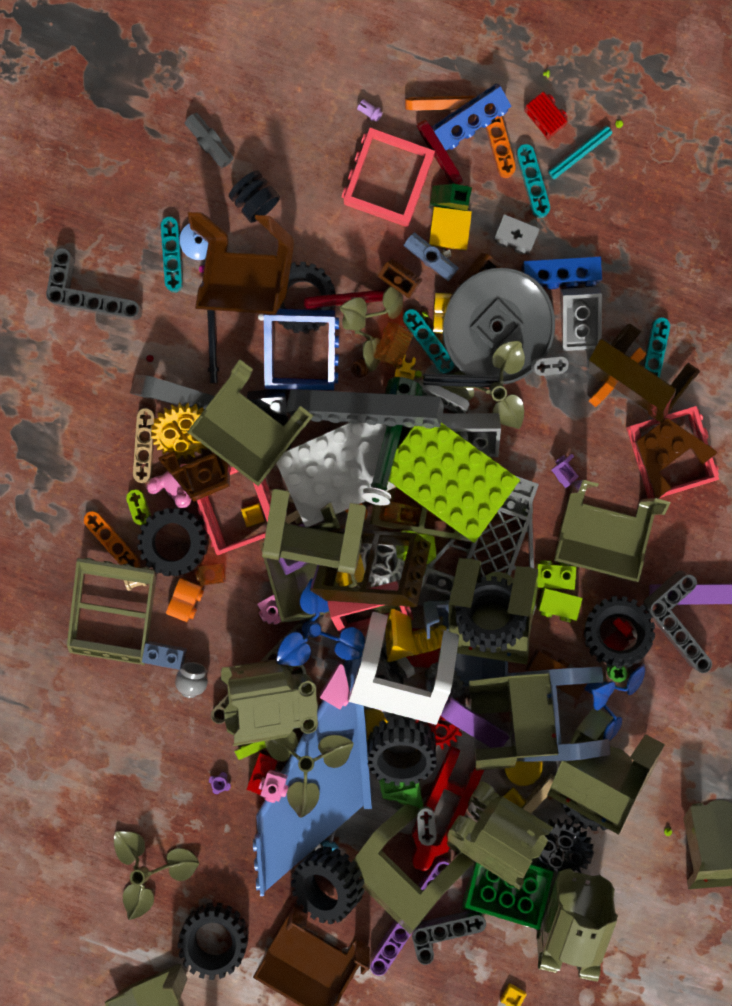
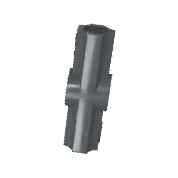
[184,113,234,169]

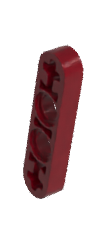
[416,119,463,185]

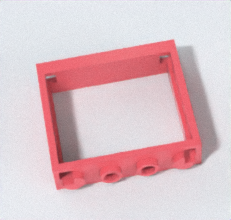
[342,128,435,227]
[626,406,719,499]
[197,467,272,555]
[327,581,414,636]

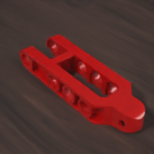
[412,746,484,871]

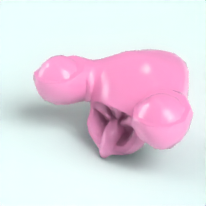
[147,464,191,508]

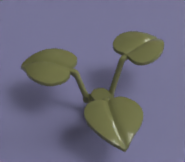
[339,286,403,372]
[441,341,525,429]
[265,731,354,818]
[114,831,199,920]

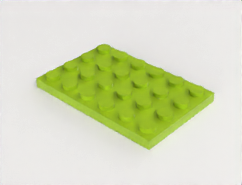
[389,423,520,543]

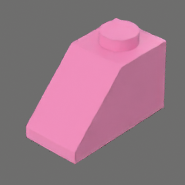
[319,661,350,709]

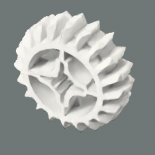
[360,543,405,588]

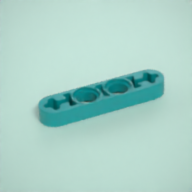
[516,144,550,218]
[161,217,183,293]
[403,309,454,374]
[643,318,670,378]

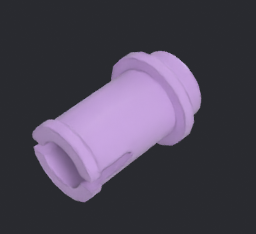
[357,99,383,122]

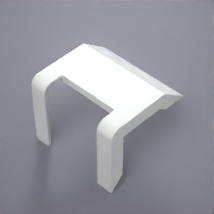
[347,612,459,724]

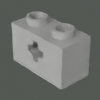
[494,215,540,255]

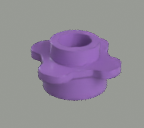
[209,772,231,794]

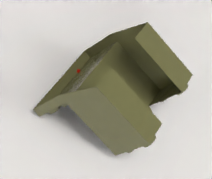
[448,558,538,664]
[469,673,559,770]
[547,707,665,835]
[683,800,732,889]

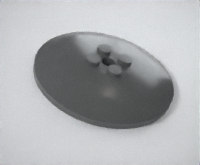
[442,268,555,384]

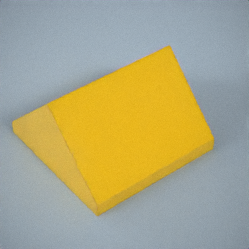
[385,609,414,662]

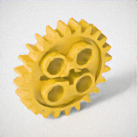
[151,403,208,459]

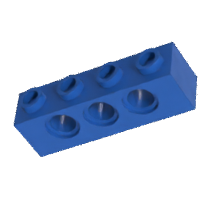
[431,83,512,150]
[522,257,602,289]

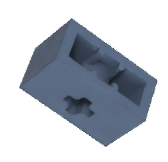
[142,641,187,670]

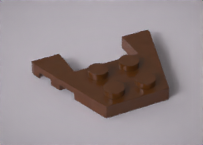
[635,418,717,499]
[158,451,230,502]

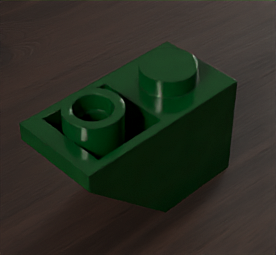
[430,184,472,211]

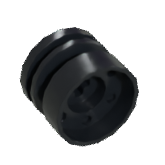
[228,170,280,223]

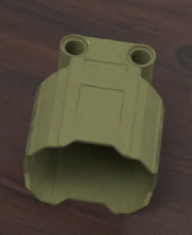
[221,659,318,746]
[447,782,553,889]
[536,868,618,982]

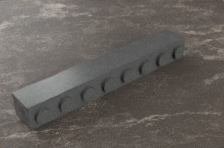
[286,389,444,429]

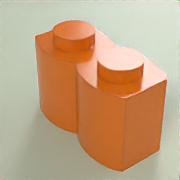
[166,577,205,622]

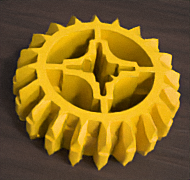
[410,625,448,656]

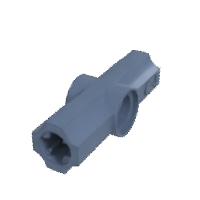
[404,232,459,282]

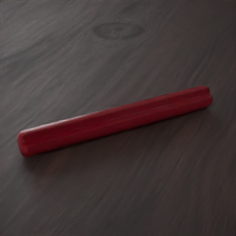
[304,289,386,309]

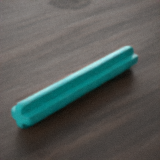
[548,126,612,179]

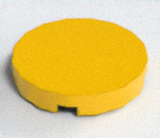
[504,761,542,786]

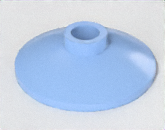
[179,223,209,260]

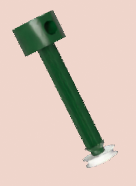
[361,377,423,505]

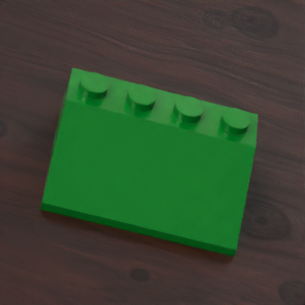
[461,862,554,930]

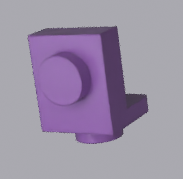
[551,454,579,488]

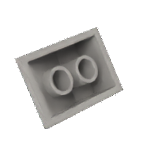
[560,287,602,351]

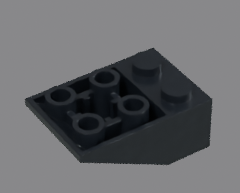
[247,389,291,450]

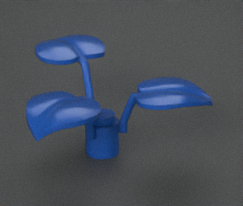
[277,578,365,666]
[585,663,645,741]

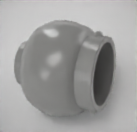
[175,662,208,698]

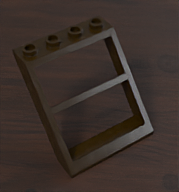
[310,528,431,607]

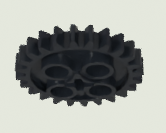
[537,818,594,875]

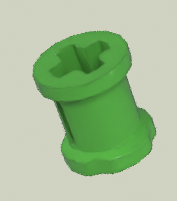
[607,665,627,682]

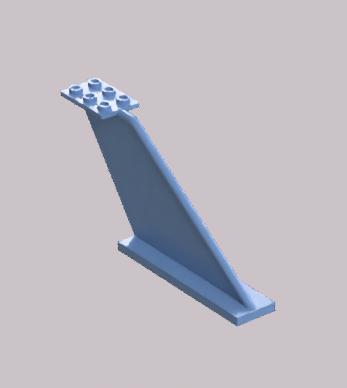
[253,658,372,896]

